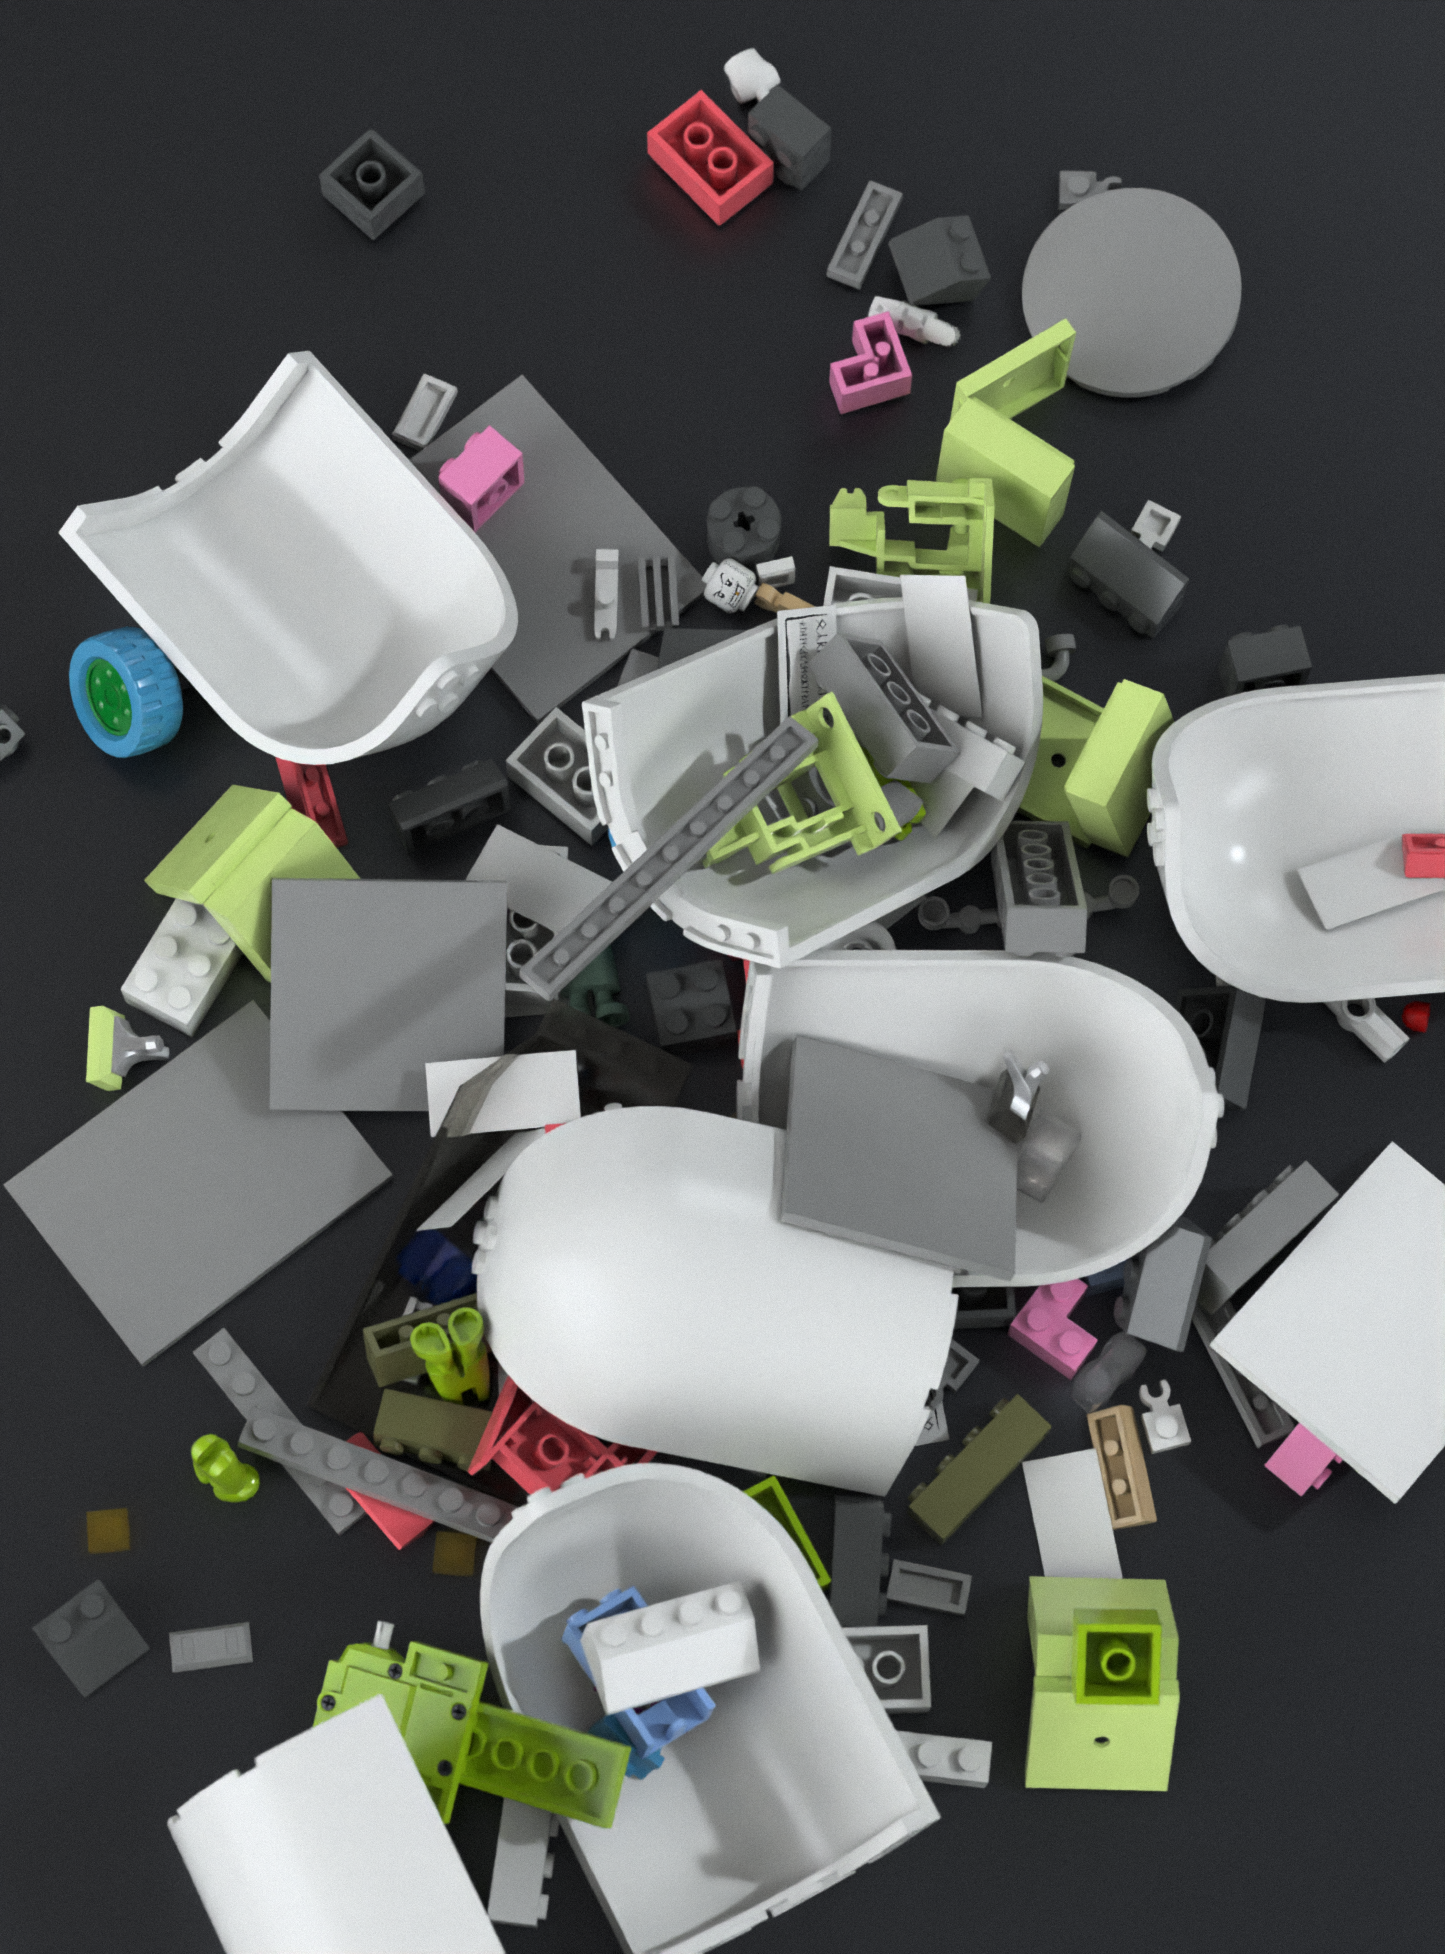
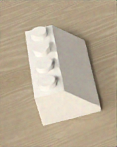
[580,1581,760,1716]

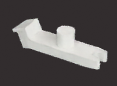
[594,549,619,641]

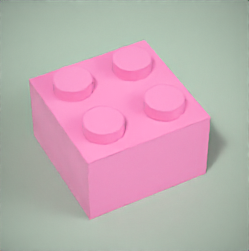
[438,425,524,532]

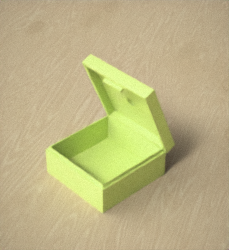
[936,318,1076,547]
[1017,676,1175,857]
[144,785,360,983]
[1025,1576,1180,1791]

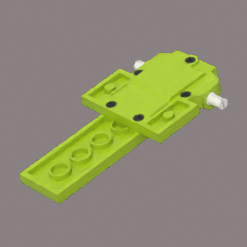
[312,1621,631,1829]

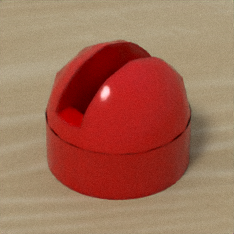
[1402,1001,1431,1033]

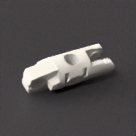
[868,296,961,347]

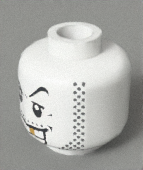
[701,558,759,613]

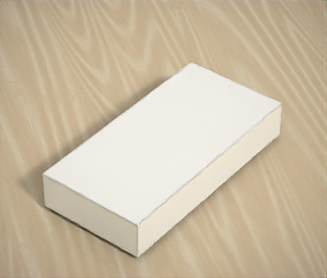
[392,373,458,451]

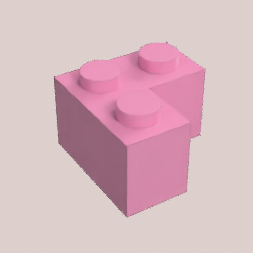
[829,311,912,414]
[1007,1279,1098,1380]
[1264,1423,1343,1497]

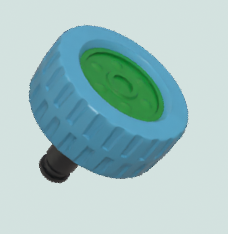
[69,626,193,758]

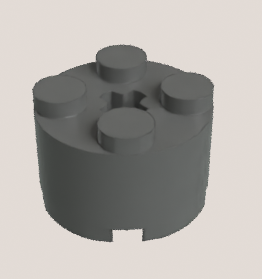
[707,486,781,572]

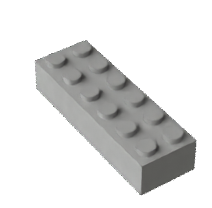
[991,821,1087,957]

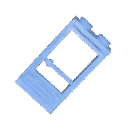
[561,1586,716,1759]

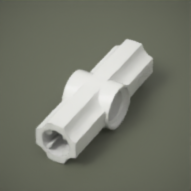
[1323,998,1410,1063]

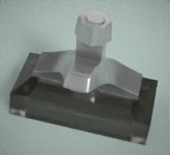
[986,1051,1050,1144]

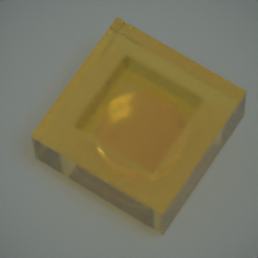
[86,1508,131,1554]
[433,1531,477,1577]

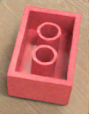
[647,90,774,226]

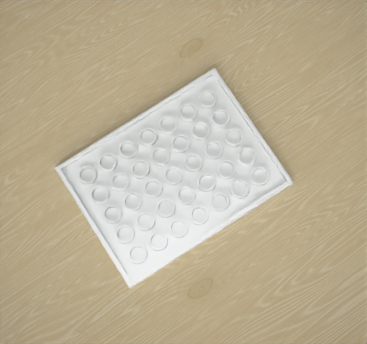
[1209,1141,1445,1504]

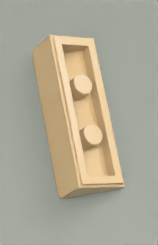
[1086,1405,1157,1530]

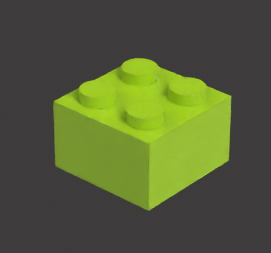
[1071,1609,1162,1705]

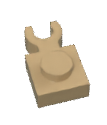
[755,583,815,613]

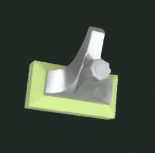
[86,1006,169,1091]

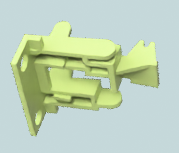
[829,477,995,604]
[702,692,902,874]

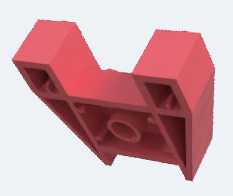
[467,1376,658,1495]

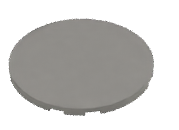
[1022,188,1241,397]

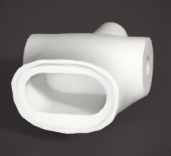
[724,49,780,104]

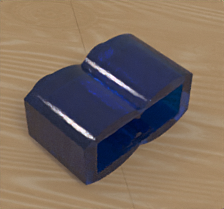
[395,1229,477,1306]

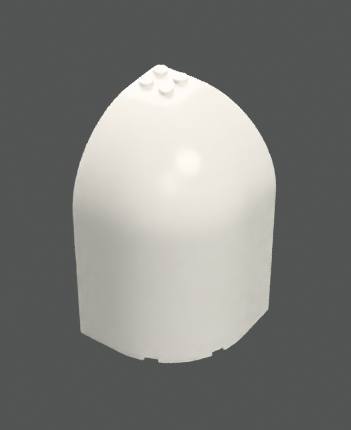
[58,351,518,765]
[582,597,1043,968]
[1147,674,1445,1003]
[737,950,1224,1287]
[472,1106,961,1497]
[480,1463,941,1954]
[167,1694,505,1954]

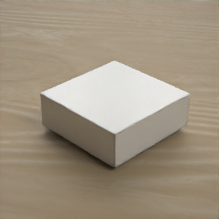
[756,556,795,588]

